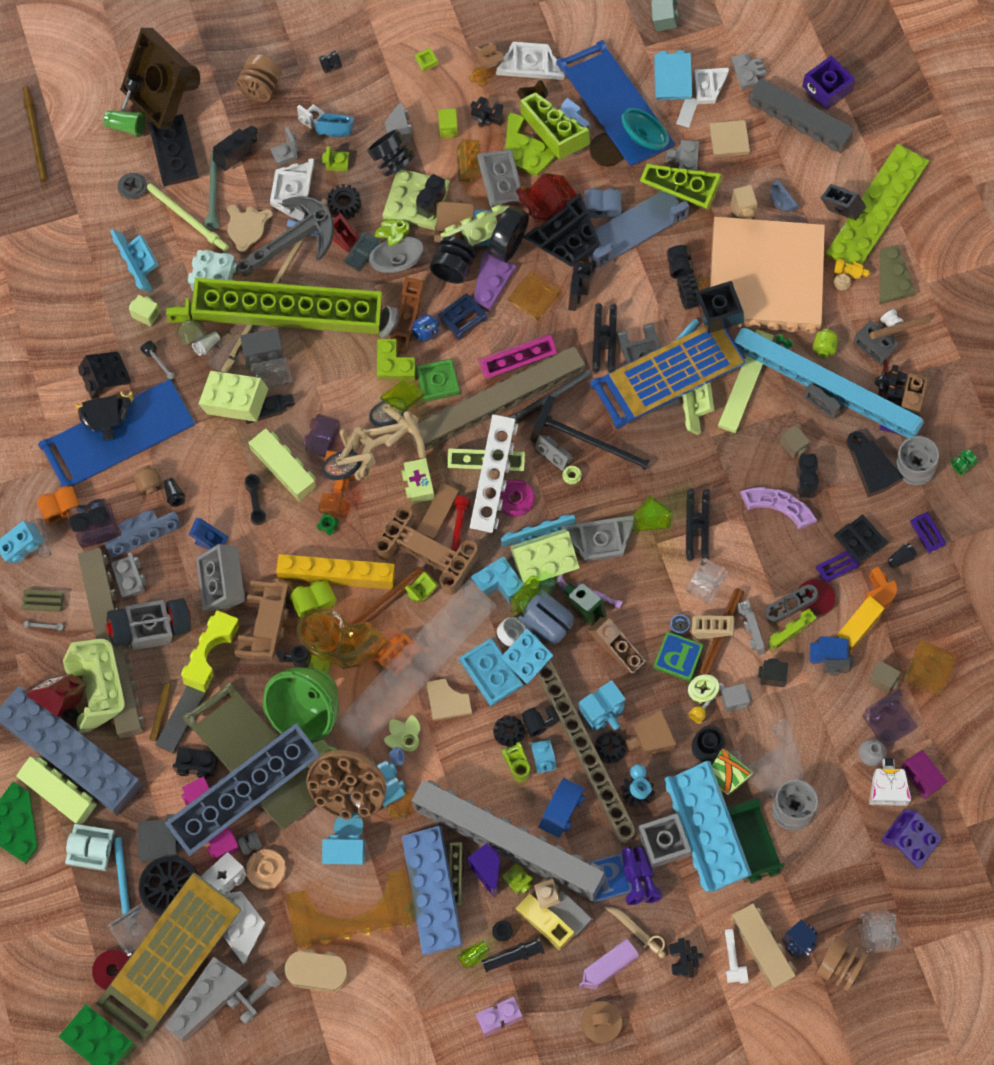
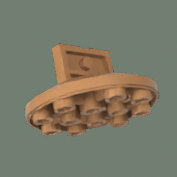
[306,750,387,820]

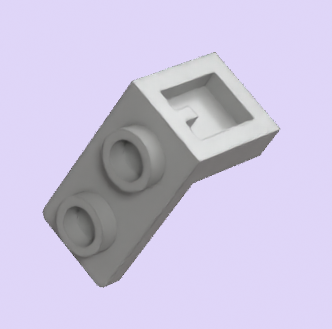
[271,127,299,167]

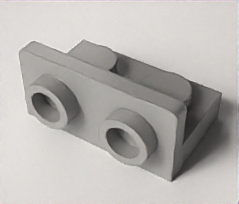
[111,552,147,600]

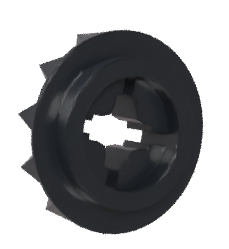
[493,715,525,747]
[595,731,627,763]

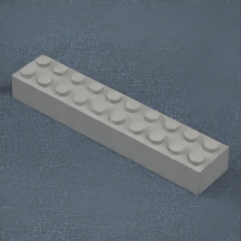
[411,780,604,902]

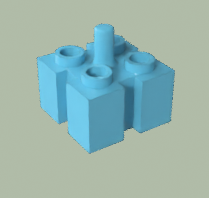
[578,680,626,731]

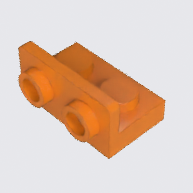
[373,633,421,678]

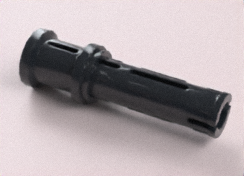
[482,936,545,972]

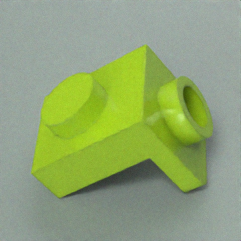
[405,572,440,602]

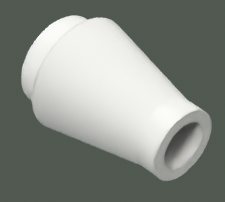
[192,331,220,356]

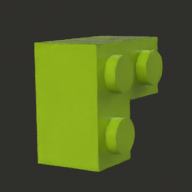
[377,339,416,381]

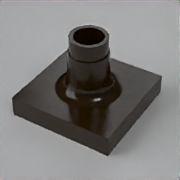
[120,28,201,129]

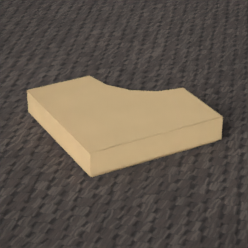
[426,679,472,721]

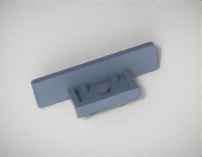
[105,509,182,558]

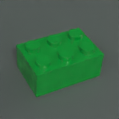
[58,1004,137,1065]

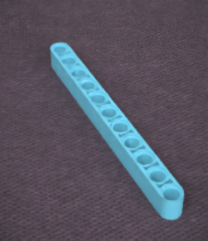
[733,328,924,438]

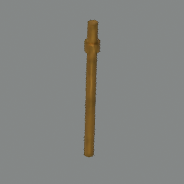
[22,86,47,182]

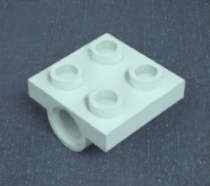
[65,824,115,871]

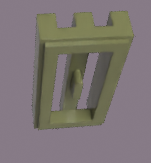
[21,590,64,612]

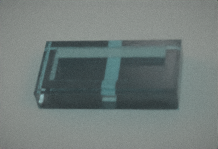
[344,232,380,272]

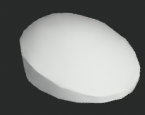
[497,617,533,647]

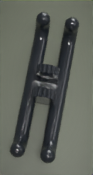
[592,303,617,373]
[686,488,710,562]

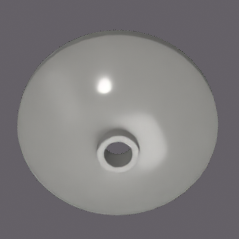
[369,237,424,273]

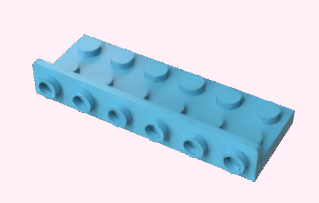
[665,761,752,892]

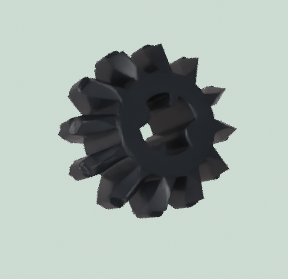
[621,775,655,808]

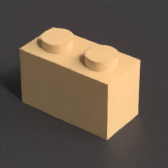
[730,185,757,219]

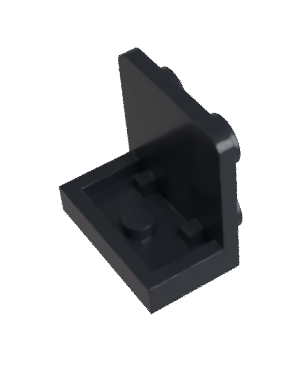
[78,352,131,399]

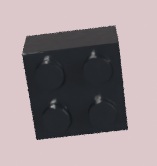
[696,281,744,334]

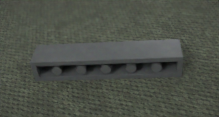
[748,78,854,153]

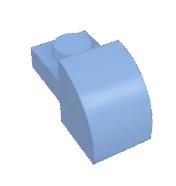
[561,98,590,132]

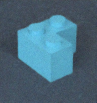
[471,556,525,604]

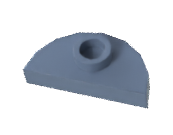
[770,180,799,212]

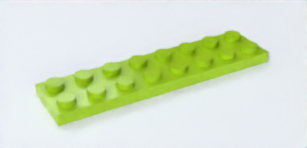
[825,144,929,265]

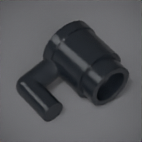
[277,645,311,668]
[522,706,559,737]

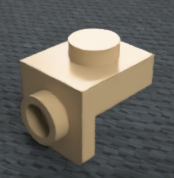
[534,878,561,909]

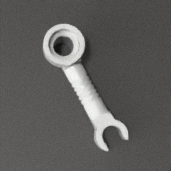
[725,929,749,984]

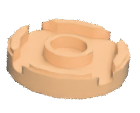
[246,849,287,890]

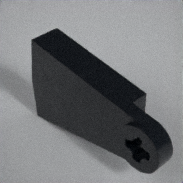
[846,431,903,498]

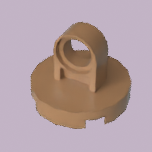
[581,1001,622,1044]

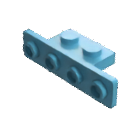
[110,229,159,292]
[501,515,575,547]

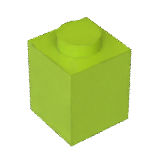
[438,108,458,138]

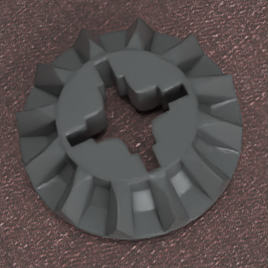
[118,173,147,200]

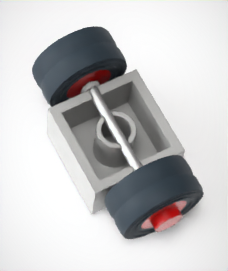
[105,598,191,651]

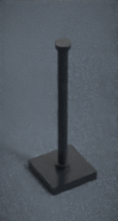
[530,395,650,470]

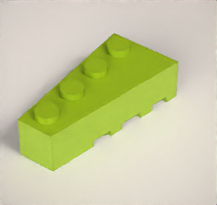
[520,93,590,160]
[640,164,724,211]

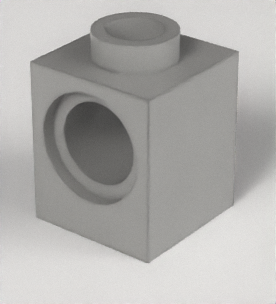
[720,683,752,713]

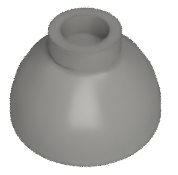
[859,739,887,767]

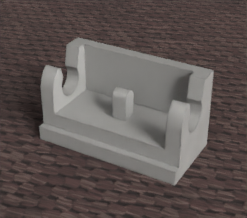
[548,890,594,935]

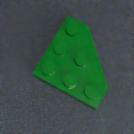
[0,781,38,864]

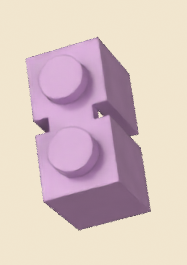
[476,997,522,1037]

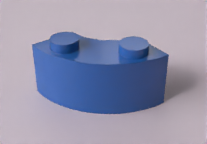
[538,778,585,838]

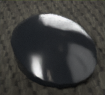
[691,725,726,762]

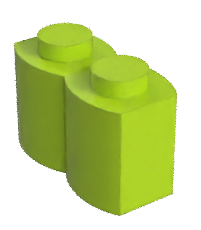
[290,580,337,618]

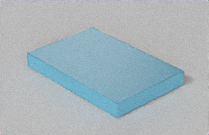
[459,638,524,707]

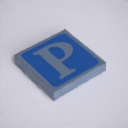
[586,853,632,903]

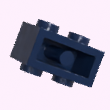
[782,919,818,959]

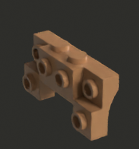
[235,580,289,661]

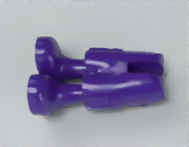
[622,846,662,906]

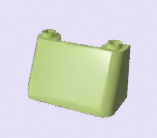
[63,639,125,733]

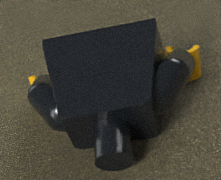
[75,391,134,441]

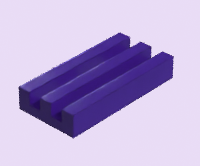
[910,512,946,554]
[816,551,860,583]

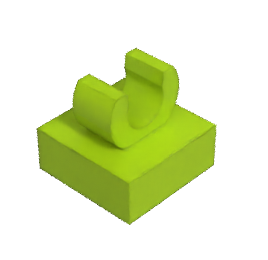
[414,48,439,72]

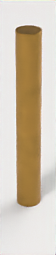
[149,683,171,742]

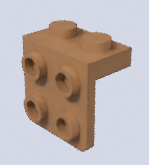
[434,201,474,244]

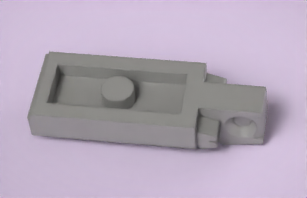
[738,600,765,655]

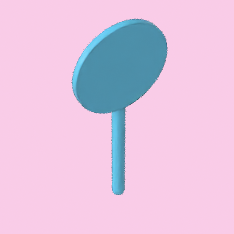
[334,811,364,839]

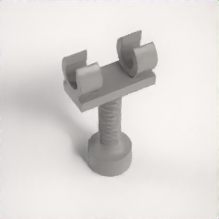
[226,971,282,1024]

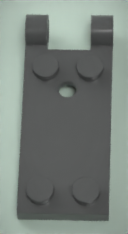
[616,323,680,414]

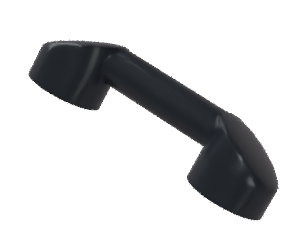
[245,474,266,525]

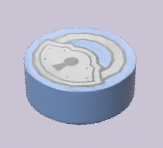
[670,614,690,635]

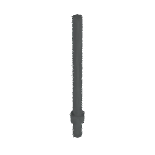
[498,369,592,433]

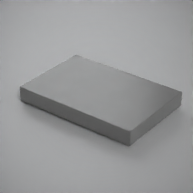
[477,150,525,207]

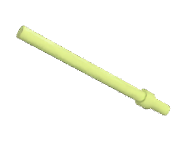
[146,183,229,252]

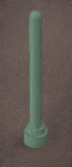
[205,151,219,230]

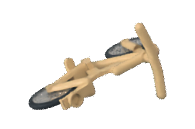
[322,399,426,480]

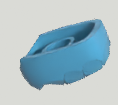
[315,113,354,137]

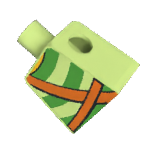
[712,749,754,795]

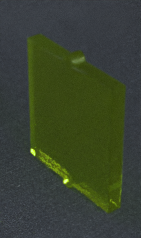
[380,380,426,412]

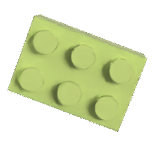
[199,371,269,422]
[510,529,579,586]

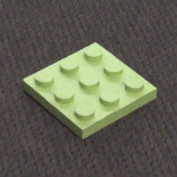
[383,169,450,230]

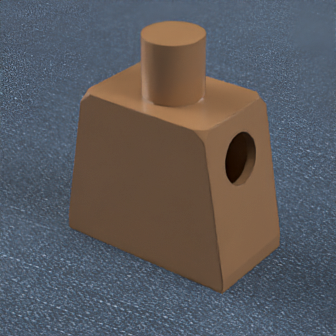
[625,710,676,756]

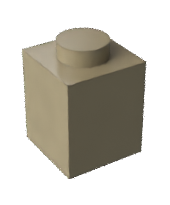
[779,425,810,459]
[867,660,900,694]

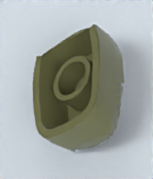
[177,320,206,345]

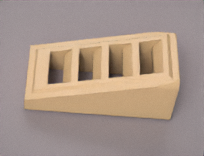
[692,616,735,639]

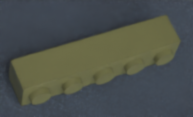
[449,842,465,908]

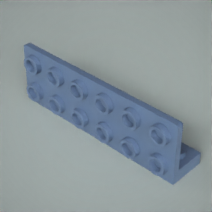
[587,191,689,269]

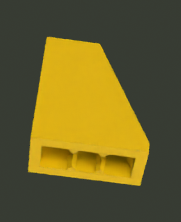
[835,596,885,653]

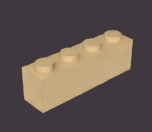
[730,903,796,991]

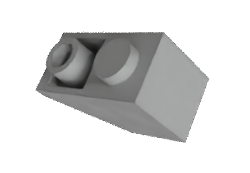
[385,103,413,144]

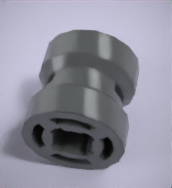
[237,830,263,856]

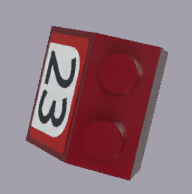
[26,674,87,717]

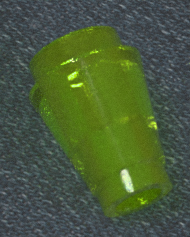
[458,941,489,969]

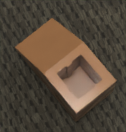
[900,373,928,416]

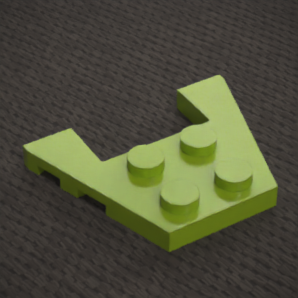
[505,112,556,177]

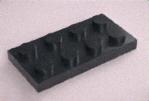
[148,114,199,187]

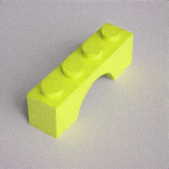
[181,610,240,693]

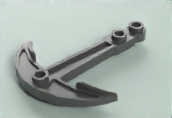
[237,196,335,276]

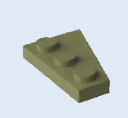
[879,245,916,305]

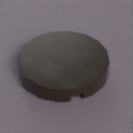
[590,132,624,167]

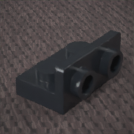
[568,273,591,311]
[172,747,218,779]

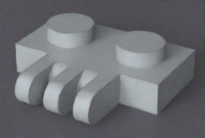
[731,53,768,90]

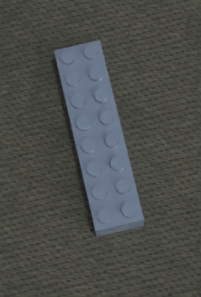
[0,686,143,816]
[164,723,320,856]

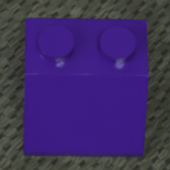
[468,843,501,897]

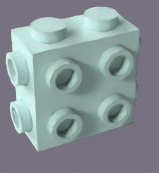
[188,250,238,291]

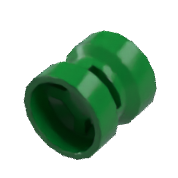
[950,449,978,475]

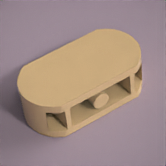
[285,949,348,993]

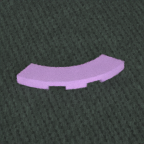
[740,487,817,529]

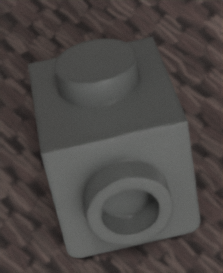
[823,655,853,676]

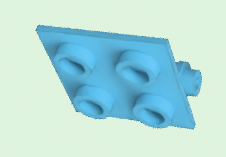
[501,629,554,684]

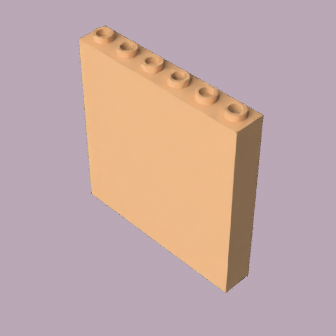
[709,217,825,334]

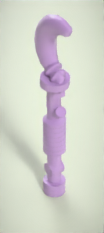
[557,574,623,609]

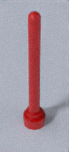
[446,496,471,586]

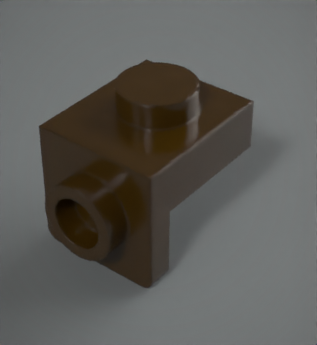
[517,80,548,100]

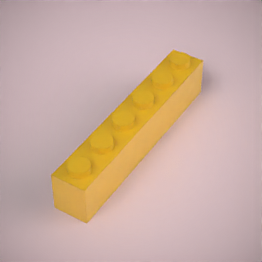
[276,554,396,590]

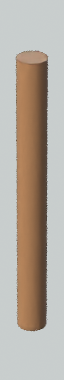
[870,315,931,339]

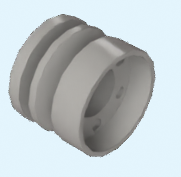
[896,436,939,486]
[771,779,818,831]

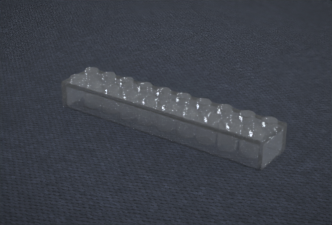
[335,579,497,751]

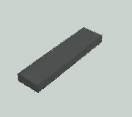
[155,684,211,754]

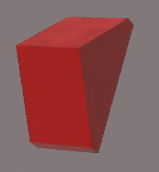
[333,213,361,253]

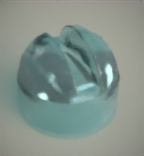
[538,577,555,593]

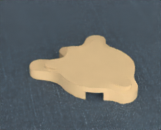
[227,205,273,253]

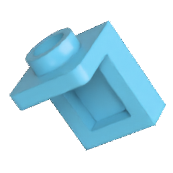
[531,739,556,773]

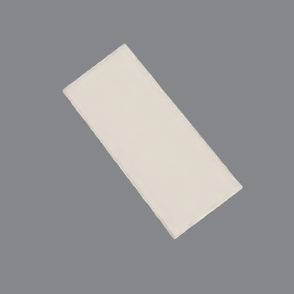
[676,98,697,128]

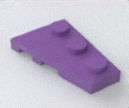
[473,250,516,312]

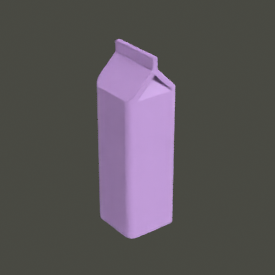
[579,938,639,990]

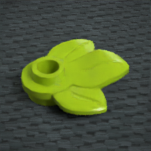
[375,219,410,246]

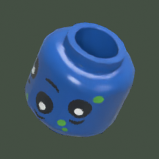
[411,314,440,342]

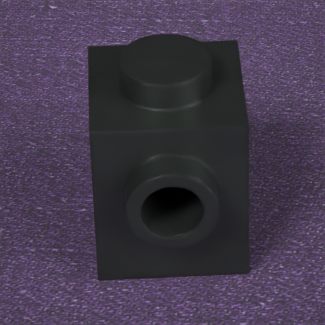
[758,658,788,687]

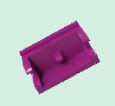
[900,750,948,799]

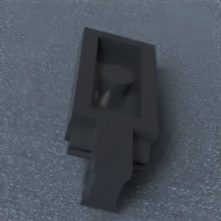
[245,394,295,424]

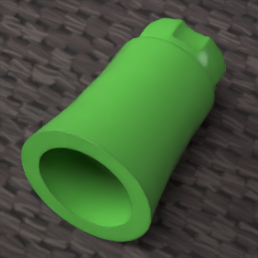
[103,110,145,137]

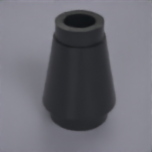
[164,478,185,507]
[887,543,918,569]

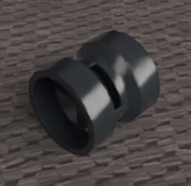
[319,50,342,74]

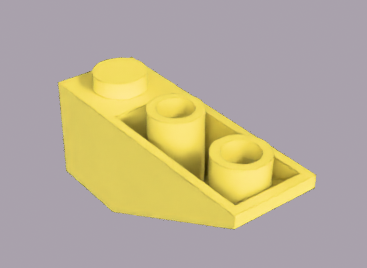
[515,894,574,951]

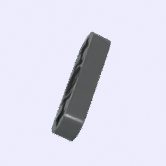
[765,585,819,623]

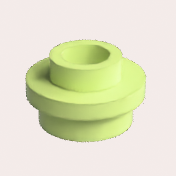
[563,466,582,485]

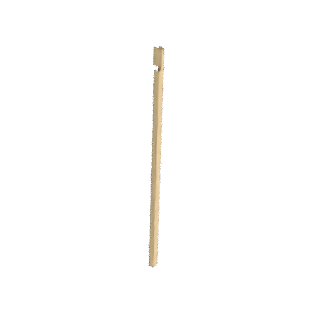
[221,198,327,373]

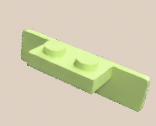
[440,204,509,246]
[683,382,714,435]

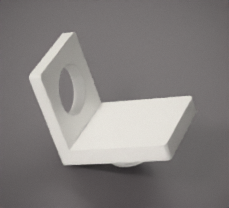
[297,104,324,129]

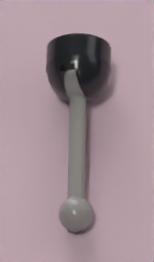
[121,76,141,111]
[140,340,174,380]

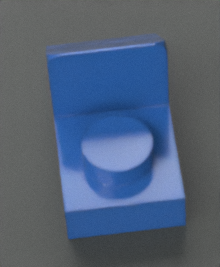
[188,518,228,550]
[810,636,849,664]

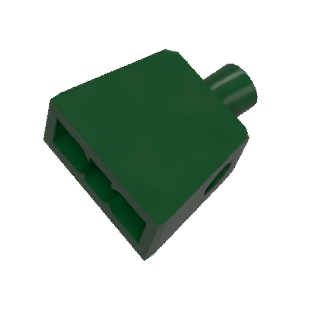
[564,584,607,627]

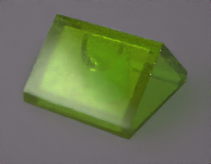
[632,495,672,532]

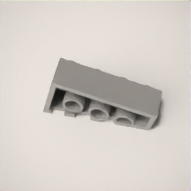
[165,957,250,1042]

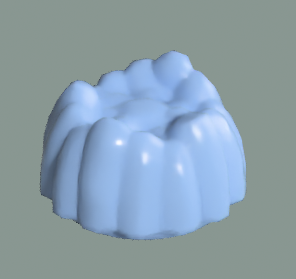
[389,747,404,766]

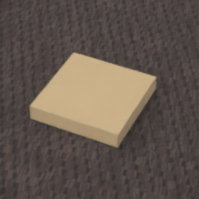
[709,120,750,158]

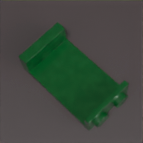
[727,798,785,884]

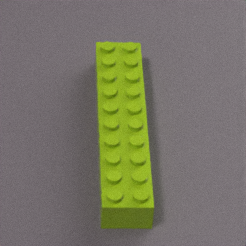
[191,278,382,334]

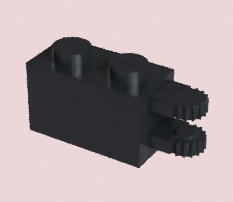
[213,126,258,171]

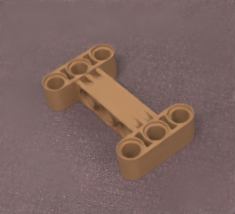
[374,505,479,595]

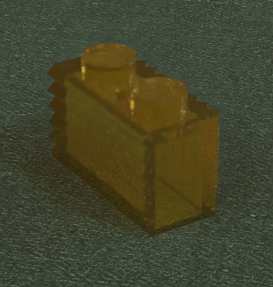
[457,138,481,182]

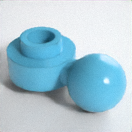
[630,764,652,799]

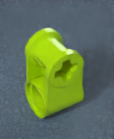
[501,742,530,783]

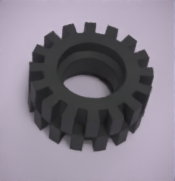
[327,184,361,220]
[677,274,700,310]

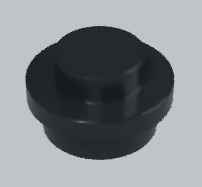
[492,921,513,942]

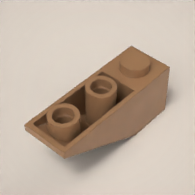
[587,617,646,675]

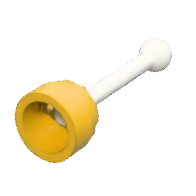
[688,683,725,724]

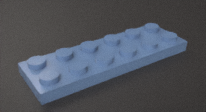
[402,826,463,956]

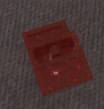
[515,173,577,220]

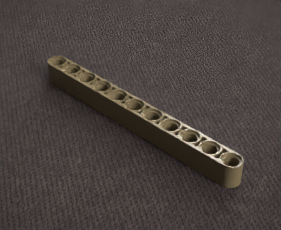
[536,659,635,844]

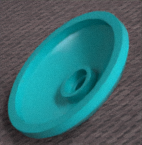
[621,108,669,150]

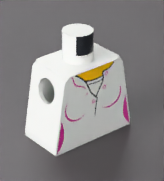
[869,758,911,806]

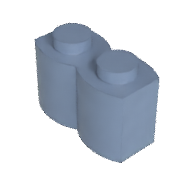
[584,188,621,218]

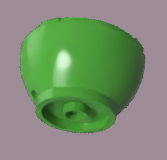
[262,667,339,744]

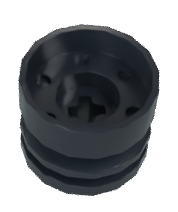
[367,129,415,177]
[429,236,476,284]

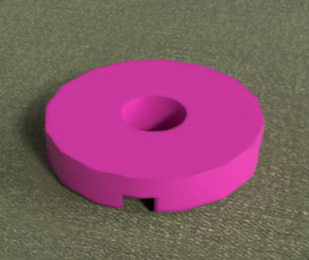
[499,479,535,517]

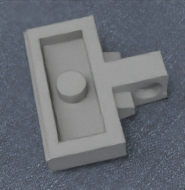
[666,140,699,171]

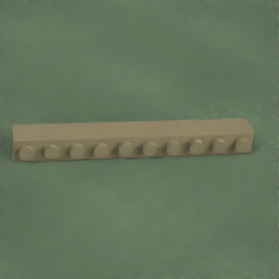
[408,346,585,451]
[78,548,146,739]

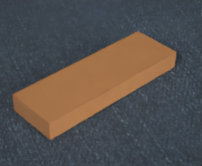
[417,483,459,541]

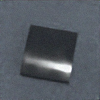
[833,514,888,564]

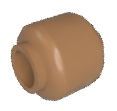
[133,465,161,495]

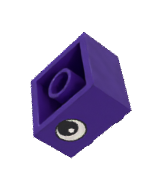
[802,55,855,110]

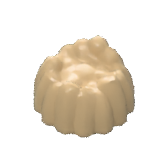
[833,273,851,291]

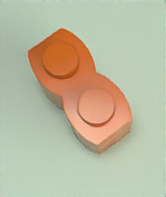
[36,486,80,525]

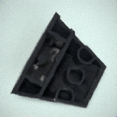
[523,193,600,267]

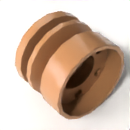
[236,54,282,102]
[816,936,868,992]

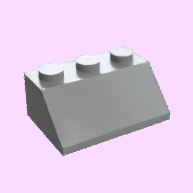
[196,544,245,612]

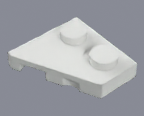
[694,68,729,104]

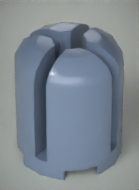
[518,589,574,645]

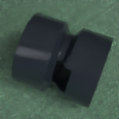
[667,245,694,279]

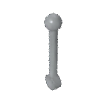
[23,621,64,632]

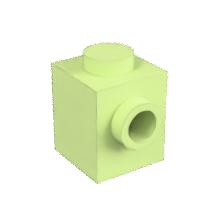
[129,295,160,327]

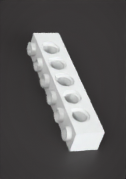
[470,414,518,533]

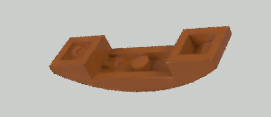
[391,277,424,353]

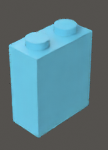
[653,50,692,101]

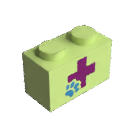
[401,458,434,505]

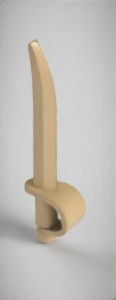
[604,906,666,958]

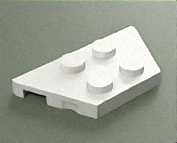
[496,42,565,80]
[270,159,315,222]
[223,891,266,964]

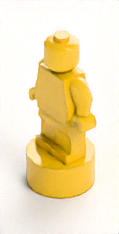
[834,258,870,279]

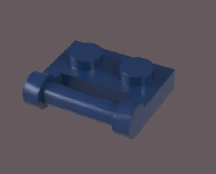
[438,293,488,340]

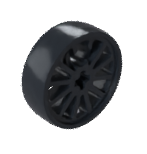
[488,206,529,262]
[139,856,198,917]

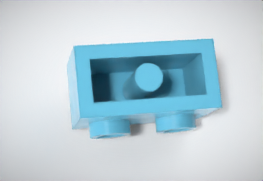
[0,520,44,564]
[322,835,366,865]

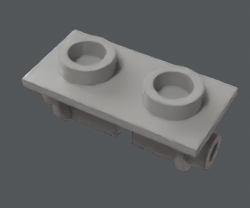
[534,434,573,471]

